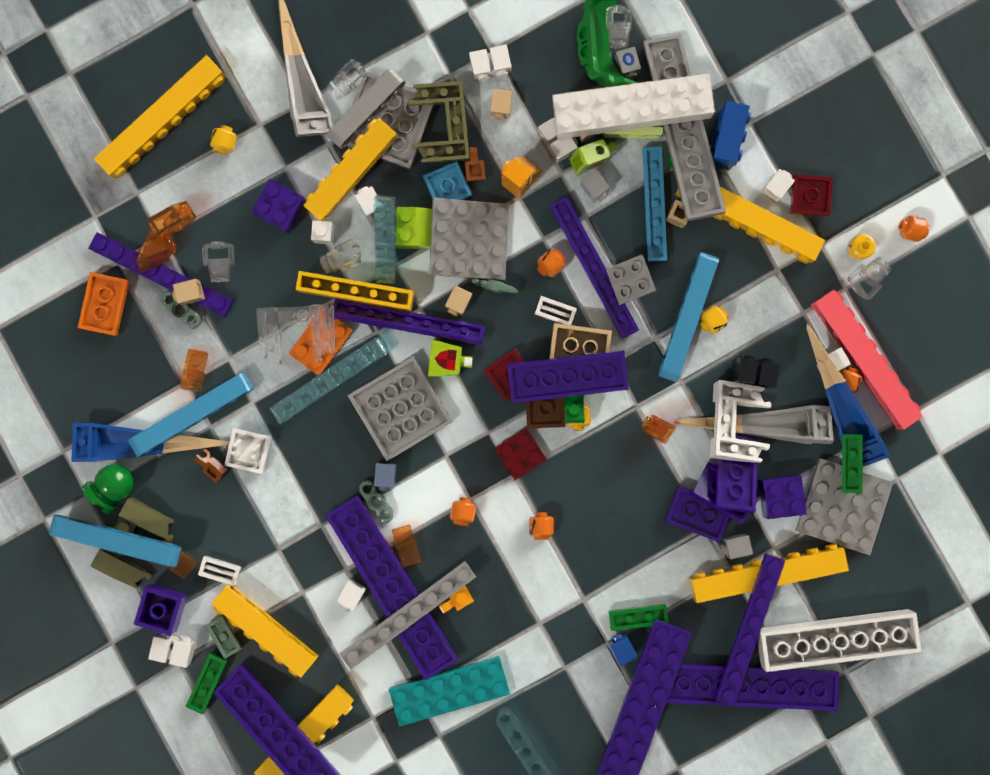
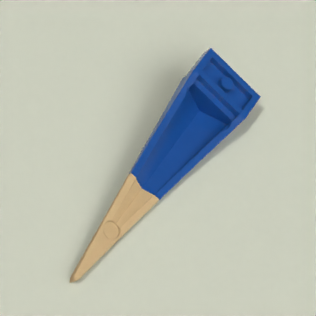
[806,324,890,467]
[71,423,230,462]

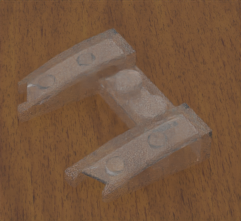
[256,304,335,364]

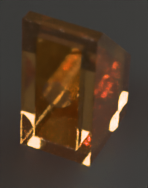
[146,201,196,237]
[137,229,176,272]
[641,415,676,444]

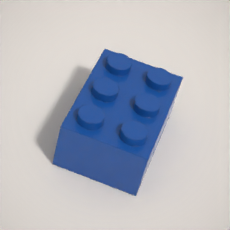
[710,101,751,171]

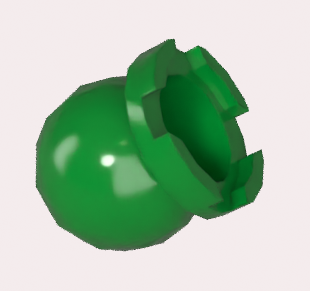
[82,464,134,514]

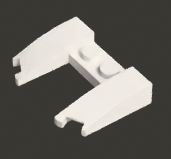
[710,380,771,463]

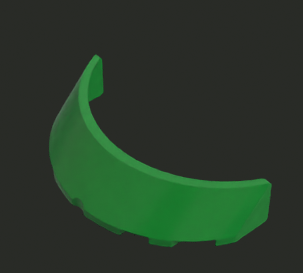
[577,0,638,87]

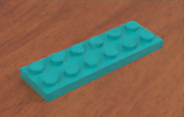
[389,656,510,727]

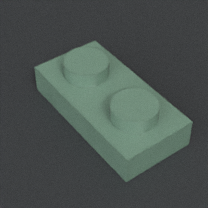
[205,615,243,659]

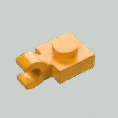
[439,586,474,613]

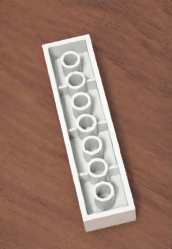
[552,74,715,139]
[757,609,922,672]

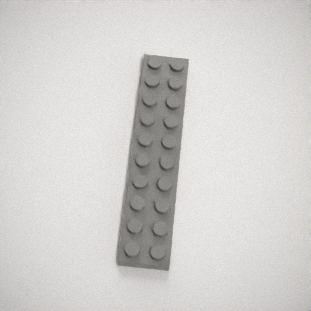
[643,34,726,222]

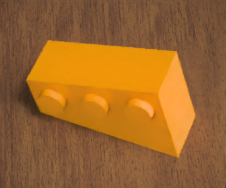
[501,156,543,199]

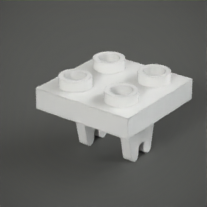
[224,428,272,474]

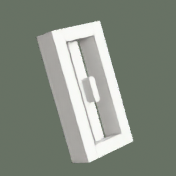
[535,296,577,325]
[198,556,242,586]

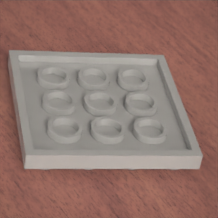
[346,71,434,170]
[429,198,509,281]
[347,356,453,461]
[795,458,893,555]

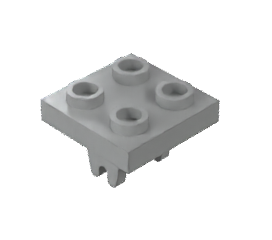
[606,254,656,305]

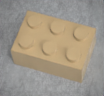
[549,323,612,359]

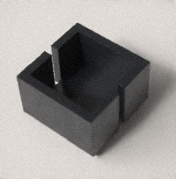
[730,355,780,388]

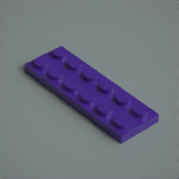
[507,350,629,403]

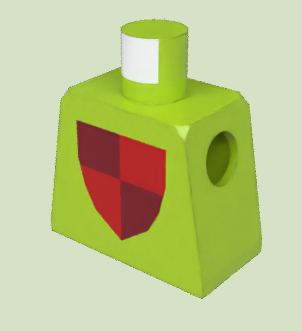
[569,139,617,176]
[428,340,473,377]

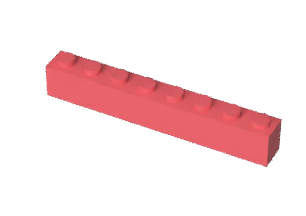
[810,290,923,430]

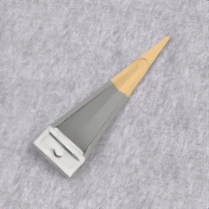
[278,0,333,137]
[674,405,834,445]

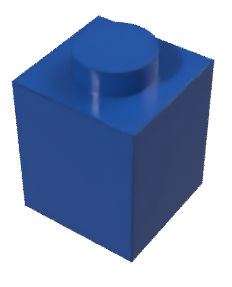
[609,633,638,666]

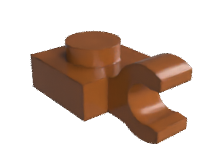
[465,147,486,182]
[194,449,227,484]

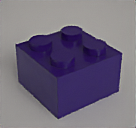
[251,178,306,234]
[758,475,807,519]
[133,584,188,636]

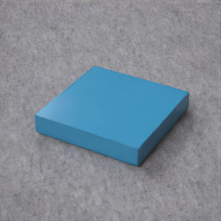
[423,161,473,200]

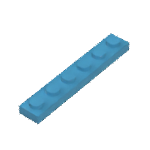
[642,146,667,262]

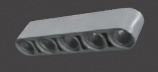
[327,68,406,149]

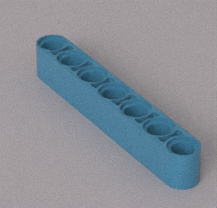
[658,252,719,382]
[128,372,254,458]
[49,515,182,567]

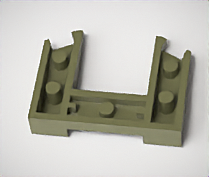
[408,81,470,163]
[90,497,174,588]

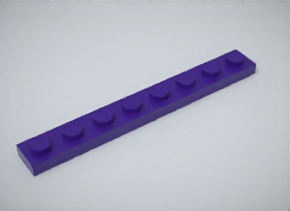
[549,196,639,340]
[88,232,234,317]
[331,298,485,345]
[714,553,785,707]

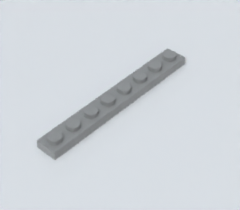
[340,561,476,669]

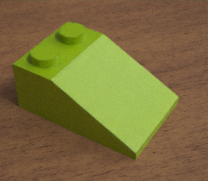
[396,207,432,249]

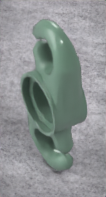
[471,278,518,294]
[161,291,201,329]
[359,480,394,523]

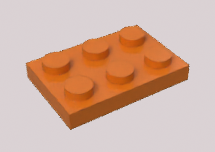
[78,272,129,336]
[288,308,354,376]

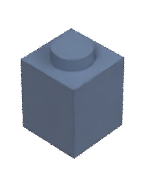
[374,463,397,491]

